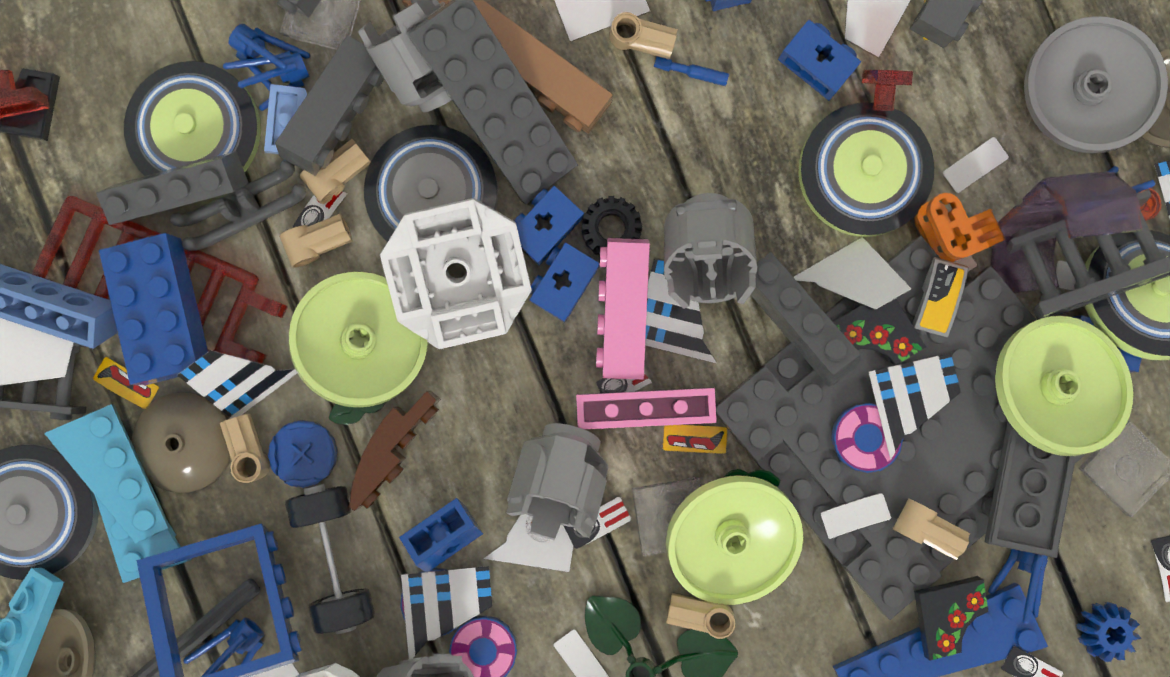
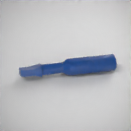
[654,57,729,87]

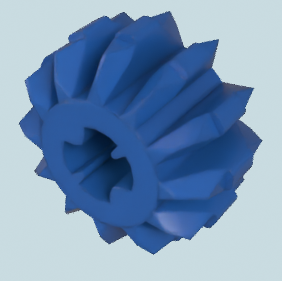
[1076,602,1142,662]

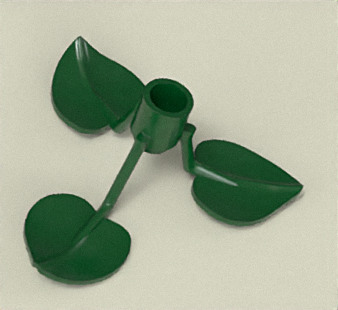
[585,595,738,677]

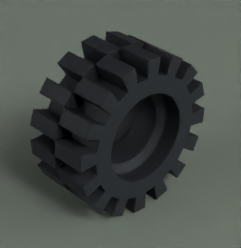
[582,196,642,256]

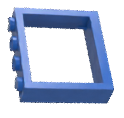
[136,523,302,677]

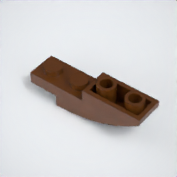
[349,391,441,511]

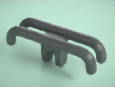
[170,160,307,251]

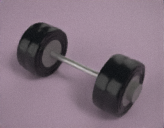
[285,484,375,634]

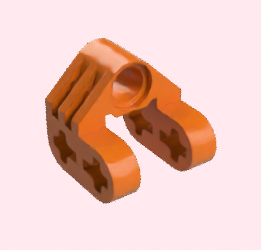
[914,193,1005,262]

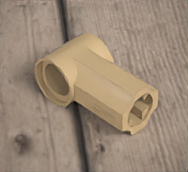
[609,12,678,59]
[300,139,371,204]
[279,214,353,268]
[220,413,270,483]
[893,498,970,560]
[666,593,735,639]

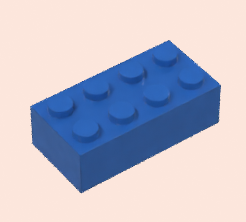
[99,233,208,385]

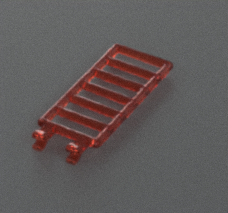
[32,196,288,364]

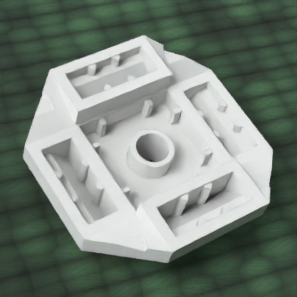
[380,198,532,349]

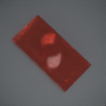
[0,70,50,118]
[862,70,913,111]

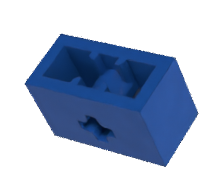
[778,20,862,101]
[514,186,584,266]
[530,242,600,323]
[399,498,483,573]

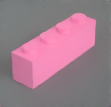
[596,238,650,380]
[576,388,717,429]

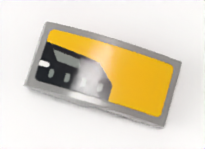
[912,257,969,337]

